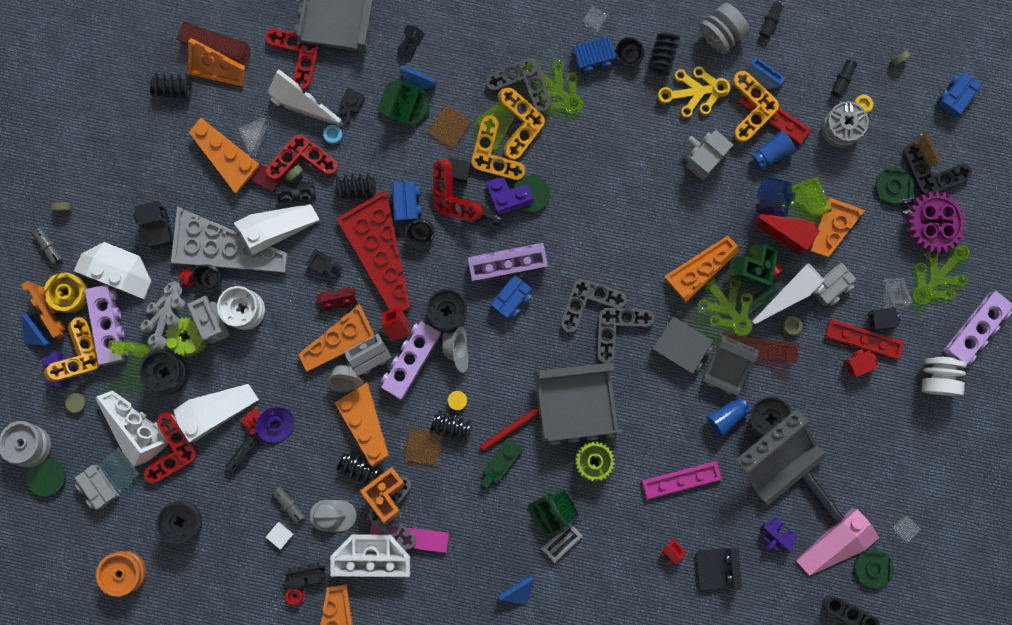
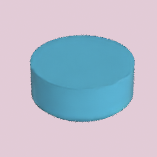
[323,125,343,145]

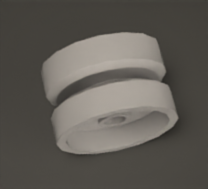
[0,421,51,468]

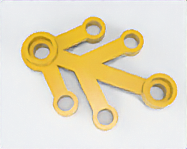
[658,67,730,118]

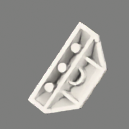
[74,242,152,300]
[331,534,410,577]

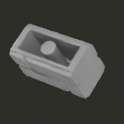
[812,263,856,306]
[345,333,392,376]
[74,465,119,510]

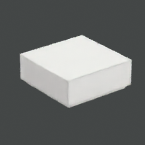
[266,522,294,550]

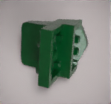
[378,79,430,128]
[528,489,579,539]

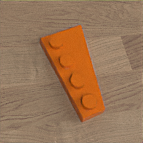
[189,118,261,195]
[664,236,740,303]
[298,304,375,372]
[335,383,390,467]

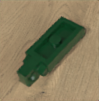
[481,438,523,489]

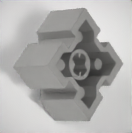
[686,130,733,181]

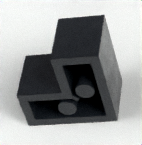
[133,201,174,249]

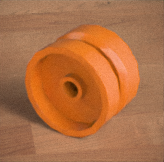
[96,551,146,596]

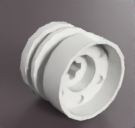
[217,286,265,330]
[921,357,967,396]

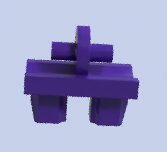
[42,352,76,388]
[761,517,798,552]

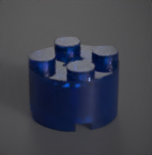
[755,177,796,218]

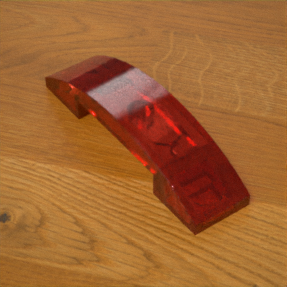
[722,332,800,364]

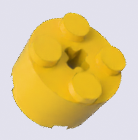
[44,273,89,313]

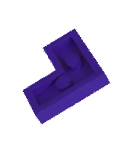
[486,176,534,215]

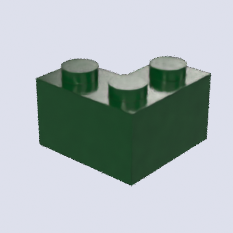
[728,243,779,287]

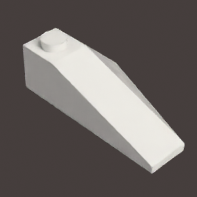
[268,70,343,127]
[234,204,320,256]
[752,263,824,324]
[173,384,259,442]
[96,391,169,467]

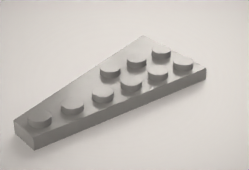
[171,206,288,273]

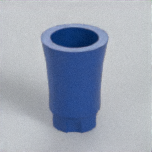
[752,130,796,170]
[706,397,751,438]

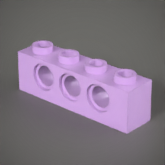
[468,243,548,281]
[85,285,128,366]
[943,290,1012,364]
[381,321,442,400]

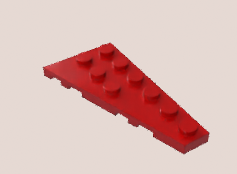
[336,190,411,312]

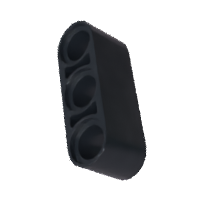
[822,595,880,625]

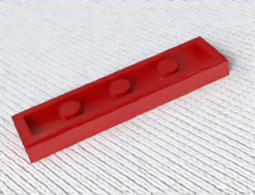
[738,87,811,146]
[824,319,904,360]

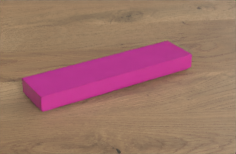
[641,461,722,500]
[370,524,449,553]

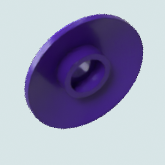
[256,406,294,442]

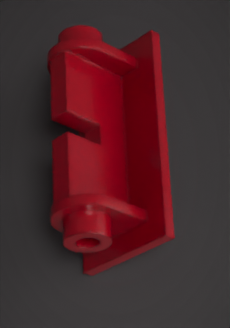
[316,286,358,312]

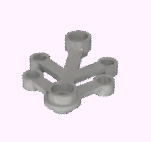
[141,281,185,351]

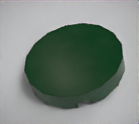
[875,167,914,205]
[513,175,550,213]
[26,458,67,497]
[853,549,894,589]

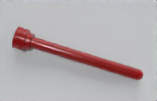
[480,406,539,451]

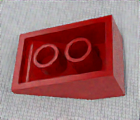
[752,214,820,256]

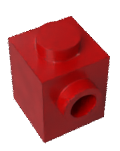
[382,307,409,341]
[844,349,878,378]

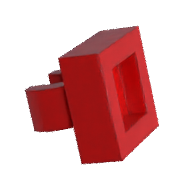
[241,408,261,435]
[660,538,686,565]

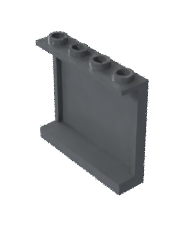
[295,0,375,52]
[534,363,622,445]
[736,409,827,506]

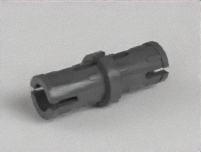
[32,227,63,266]
[271,486,305,524]

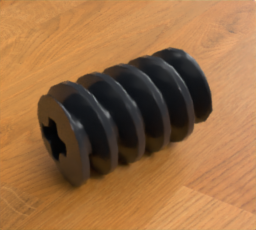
[648,33,680,75]
[150,72,192,99]
[336,173,376,199]
[430,410,472,444]
[336,450,380,485]

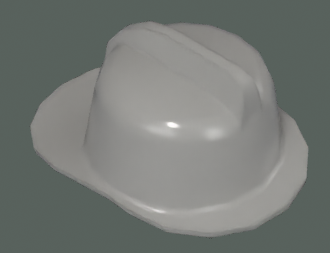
[442,326,469,373]
[326,364,364,392]
[310,500,357,531]

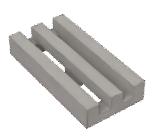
[541,524,583,563]

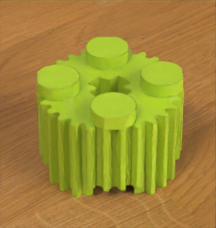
[165,317,208,357]
[575,442,615,481]

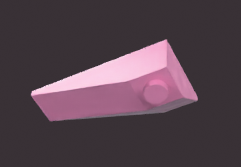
[796,508,879,576]

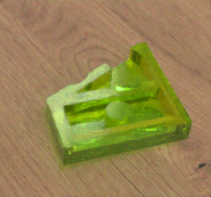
[475,98,515,150]
[783,177,832,218]
[108,340,150,357]

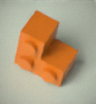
[360,467,405,525]

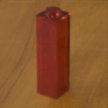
[177,21,251,66]

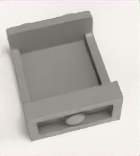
[187,296,230,344]

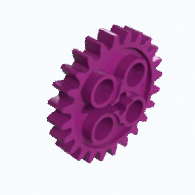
[905,191,968,254]

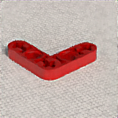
[266,29,320,91]
[266,135,338,182]
[433,159,483,221]
[144,412,196,483]

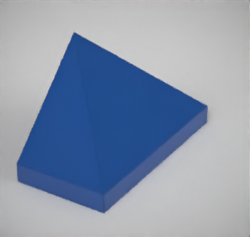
[748,56,786,90]
[400,65,437,91]
[22,313,54,347]
[498,575,534,605]

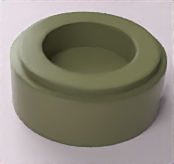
[891,50,910,66]
[285,165,303,183]
[51,202,71,211]
[782,316,803,336]
[65,393,87,413]

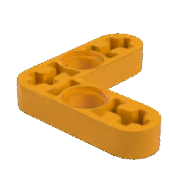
[733,71,779,142]
[498,88,545,159]
[472,115,526,180]
[44,317,100,382]

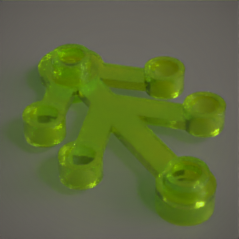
[524,59,583,114]
[913,245,970,305]
[698,276,753,335]

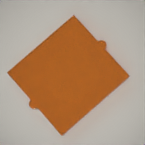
[428,105,472,149]
[915,131,941,169]
[405,429,443,465]

